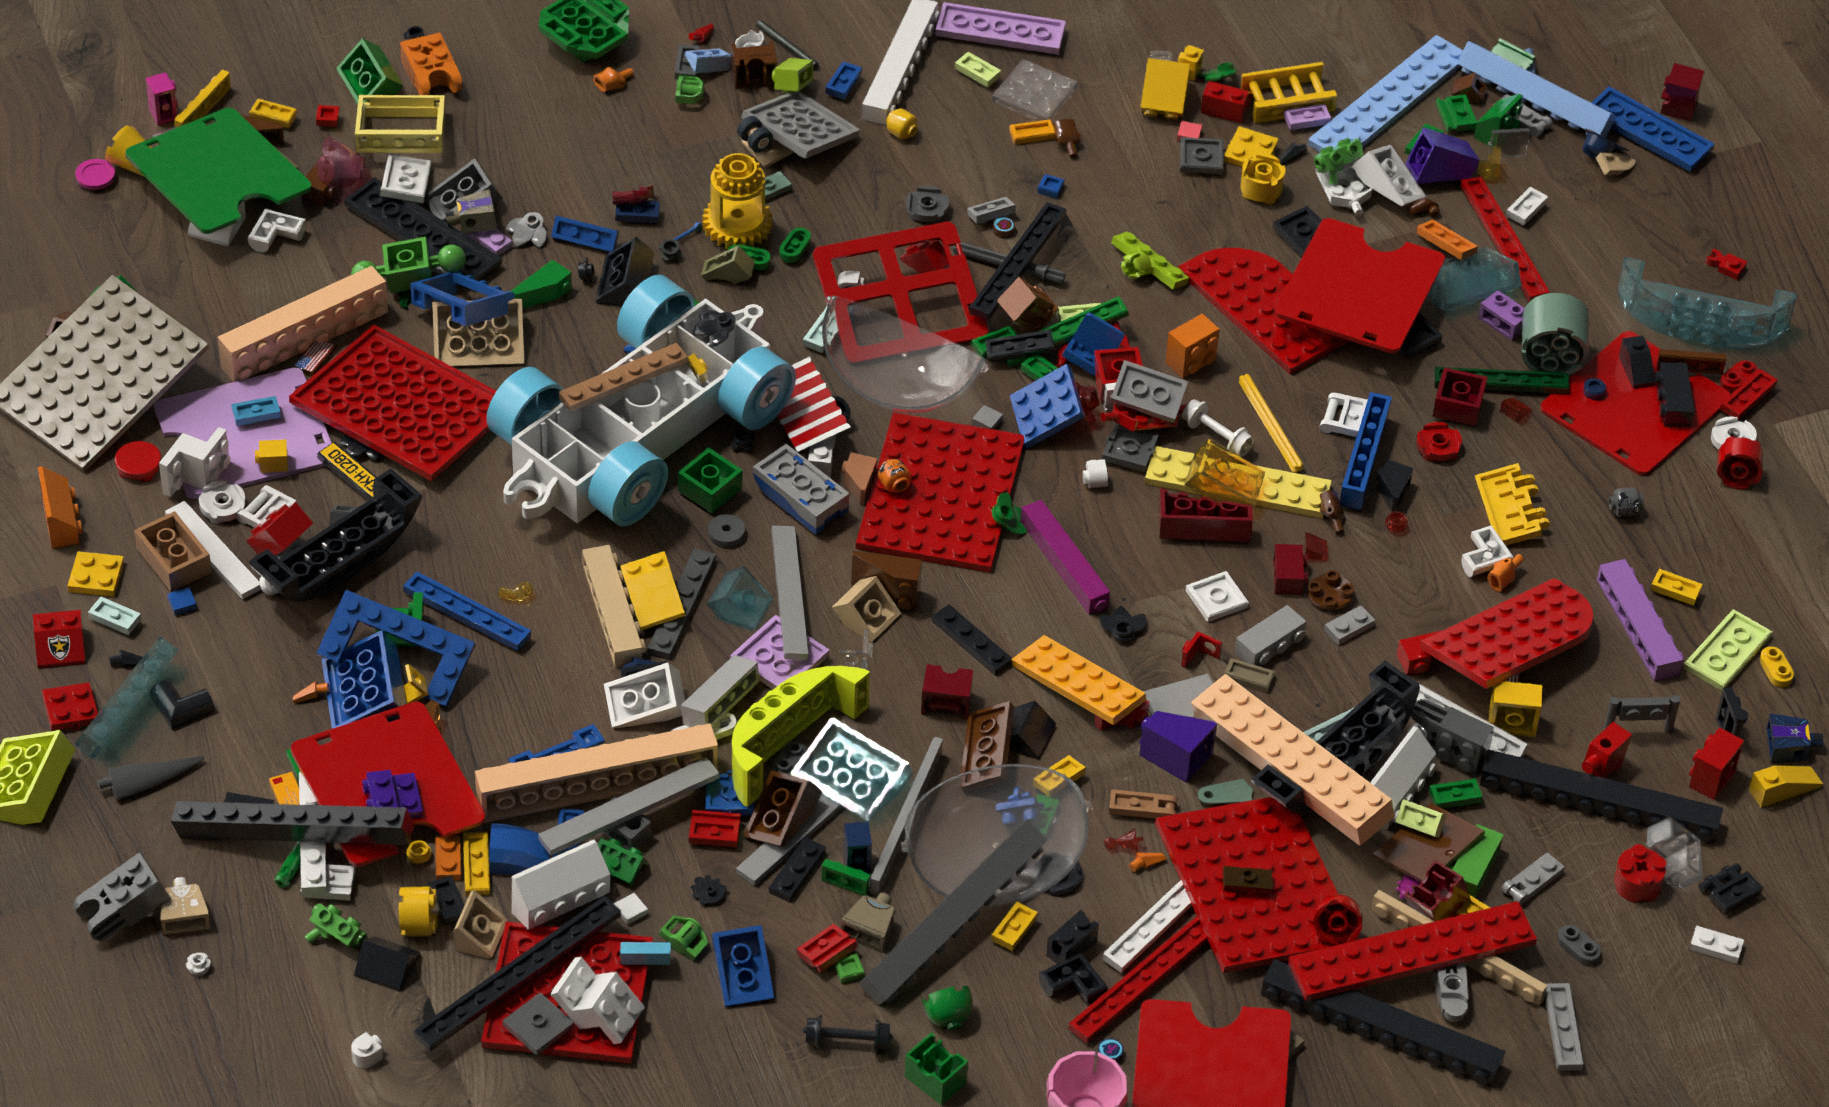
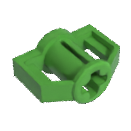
[675,76,704,104]
[658,915,708,961]

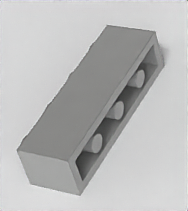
[681,655,760,727]

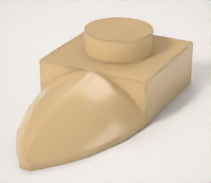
[1596,153,1636,175]

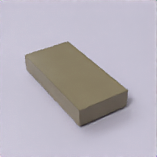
[1223,658,1275,693]

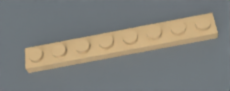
[1371,890,1547,1006]

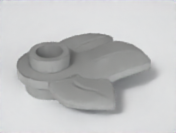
[506,212,547,248]

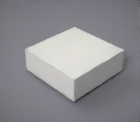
[614,893,648,925]

